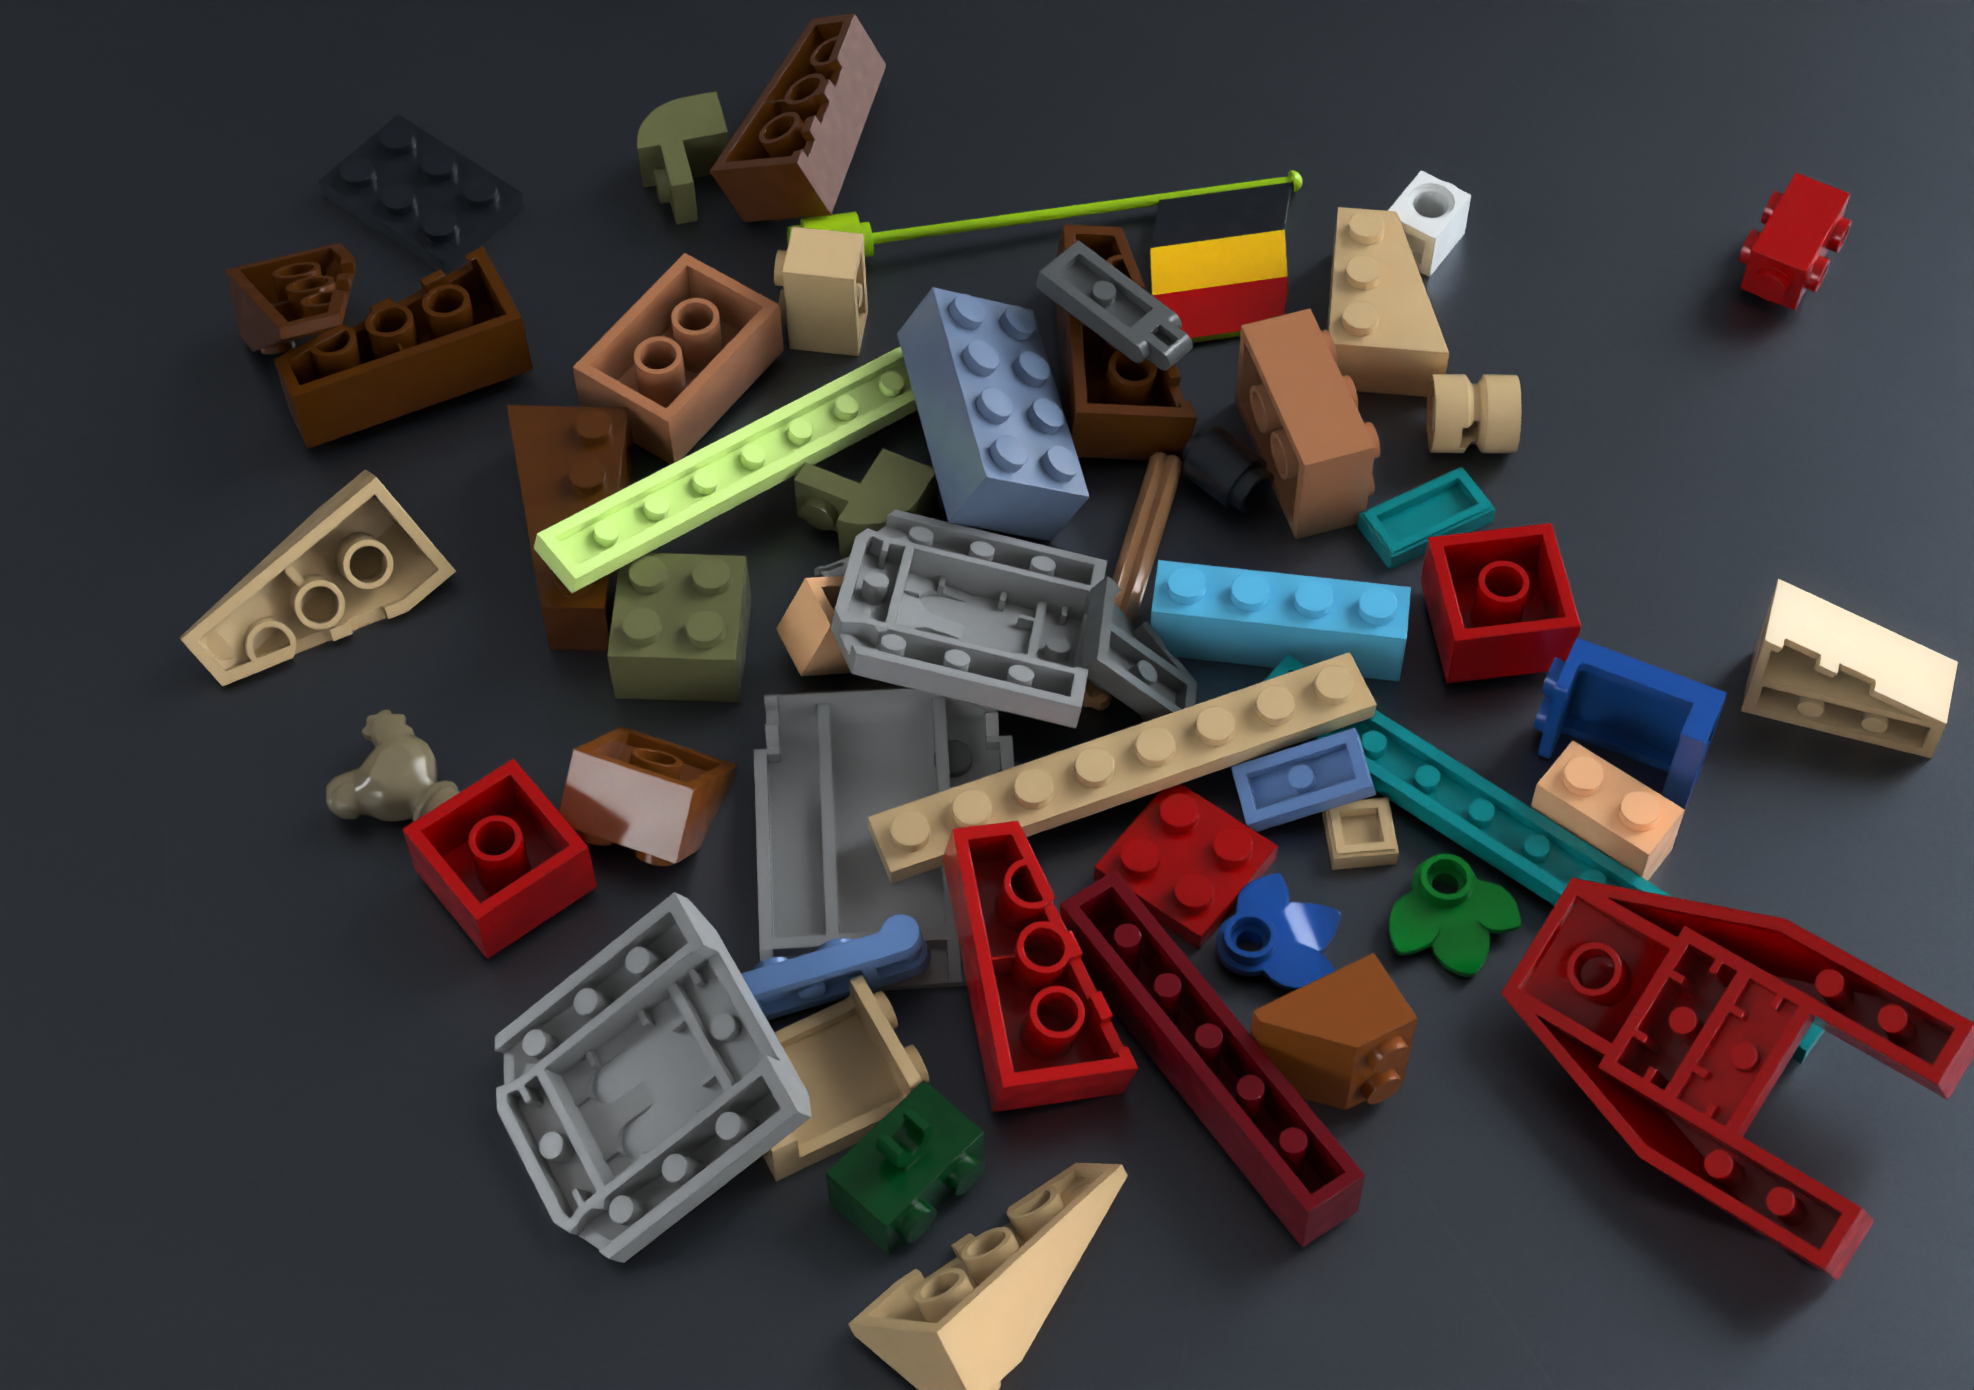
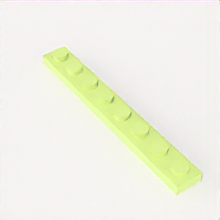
[534,347,918,593]

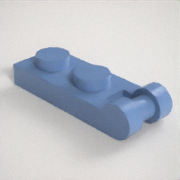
[741,914,931,1021]

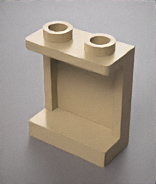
[762,975,929,1182]

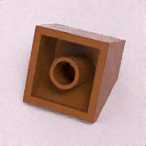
[559,726,739,866]
[1250,952,1418,1110]

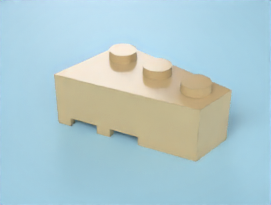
[1327,207,1449,397]
[1741,579,1958,759]

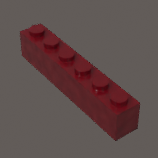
[1060,870,1365,1248]

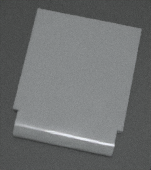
[754,687,1014,991]

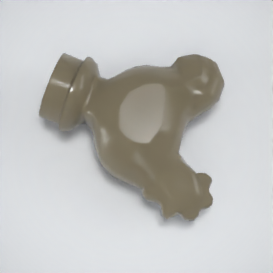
[326,709,460,822]

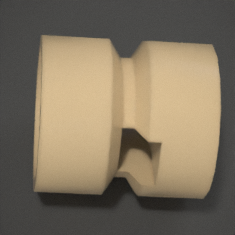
[1426,374,1522,453]

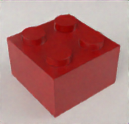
[1420,523,1581,684]
[402,758,597,959]

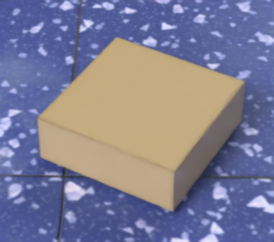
[1322,797,1399,870]

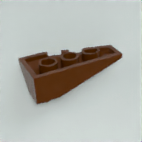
[225,243,356,354]

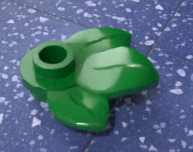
[1389,854,1521,977]

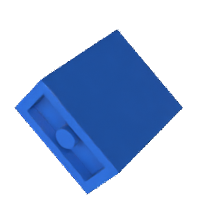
[1533,637,1727,809]

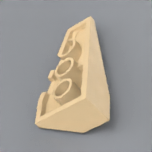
[179,469,456,686]
[848,1163,1128,1390]

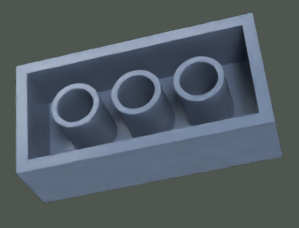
[897,287,1090,541]

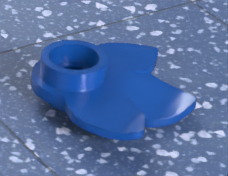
[1215,873,1341,991]

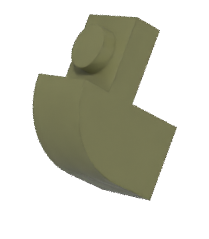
[637,91,729,225]
[794,448,939,558]

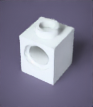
[1388,171,1471,277]

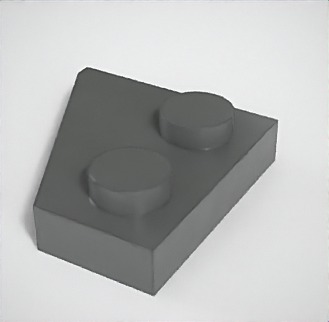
[1081,576,1197,722]

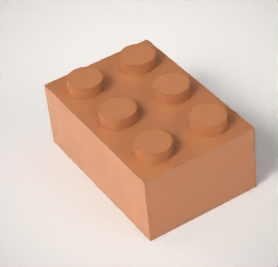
[573,253,784,464]
[1235,308,1380,539]

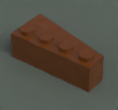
[710,13,886,222]
[1055,224,1197,462]
[274,246,533,449]

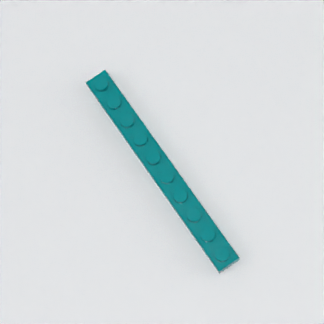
[1264,654,1825,1064]

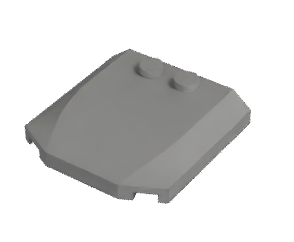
[831,510,1107,729]
[495,892,812,1263]

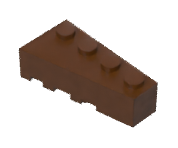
[507,405,635,651]

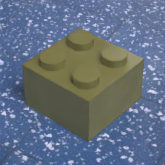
[607,553,752,703]

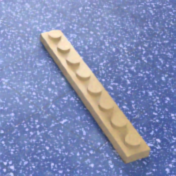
[868,652,1377,884]

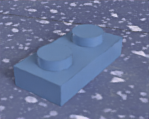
[1231,728,1376,832]

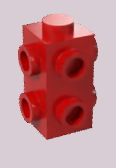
[1738,173,1852,310]

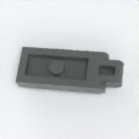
[1036,240,1193,371]

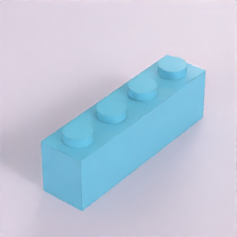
[1150,560,1411,682]

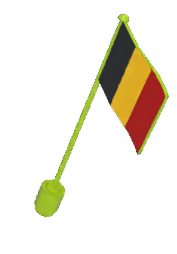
[787,170,1303,343]

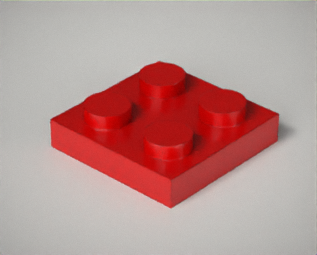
[1094,784,1278,950]

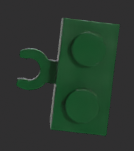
[826,1080,985,1255]

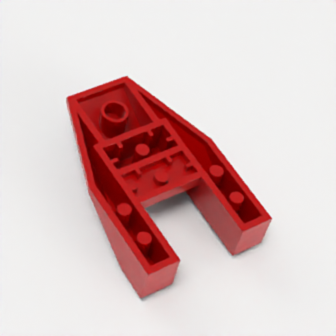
[1501,878,1974,1281]

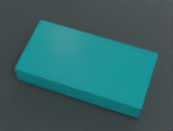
[1357,466,1496,570]

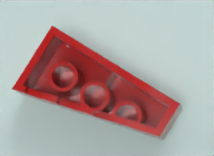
[943,821,1138,1112]

